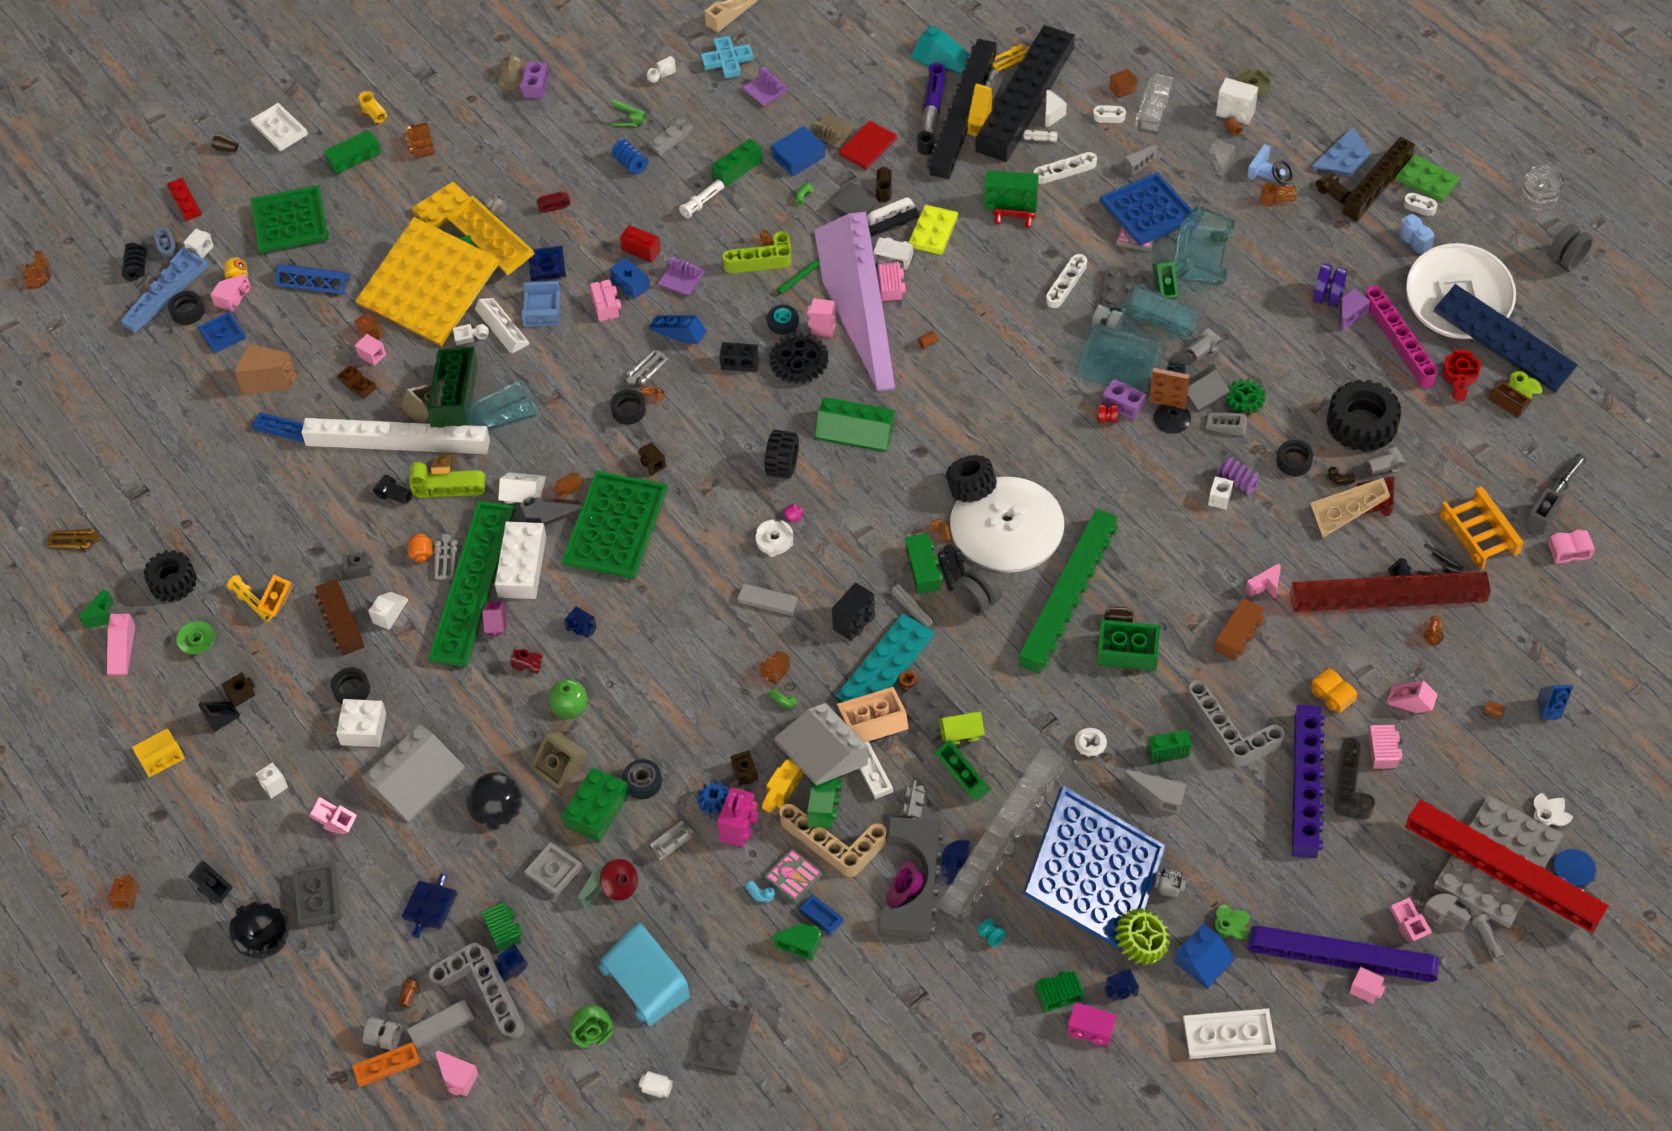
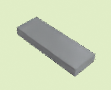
[737,584,799,616]
[407,1000,474,1049]

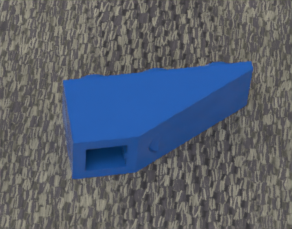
[649,315,707,344]
[1537,684,1573,720]

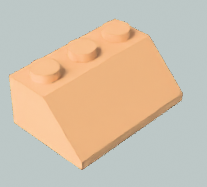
[837,687,908,742]

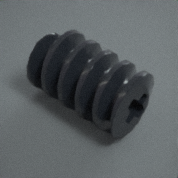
[122,243,147,281]

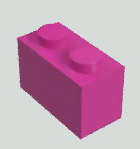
[1067,1002,1117,1046]

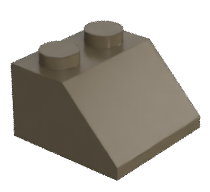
[400,384,432,424]
[530,732,588,790]

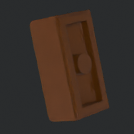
[1488,381,1532,418]

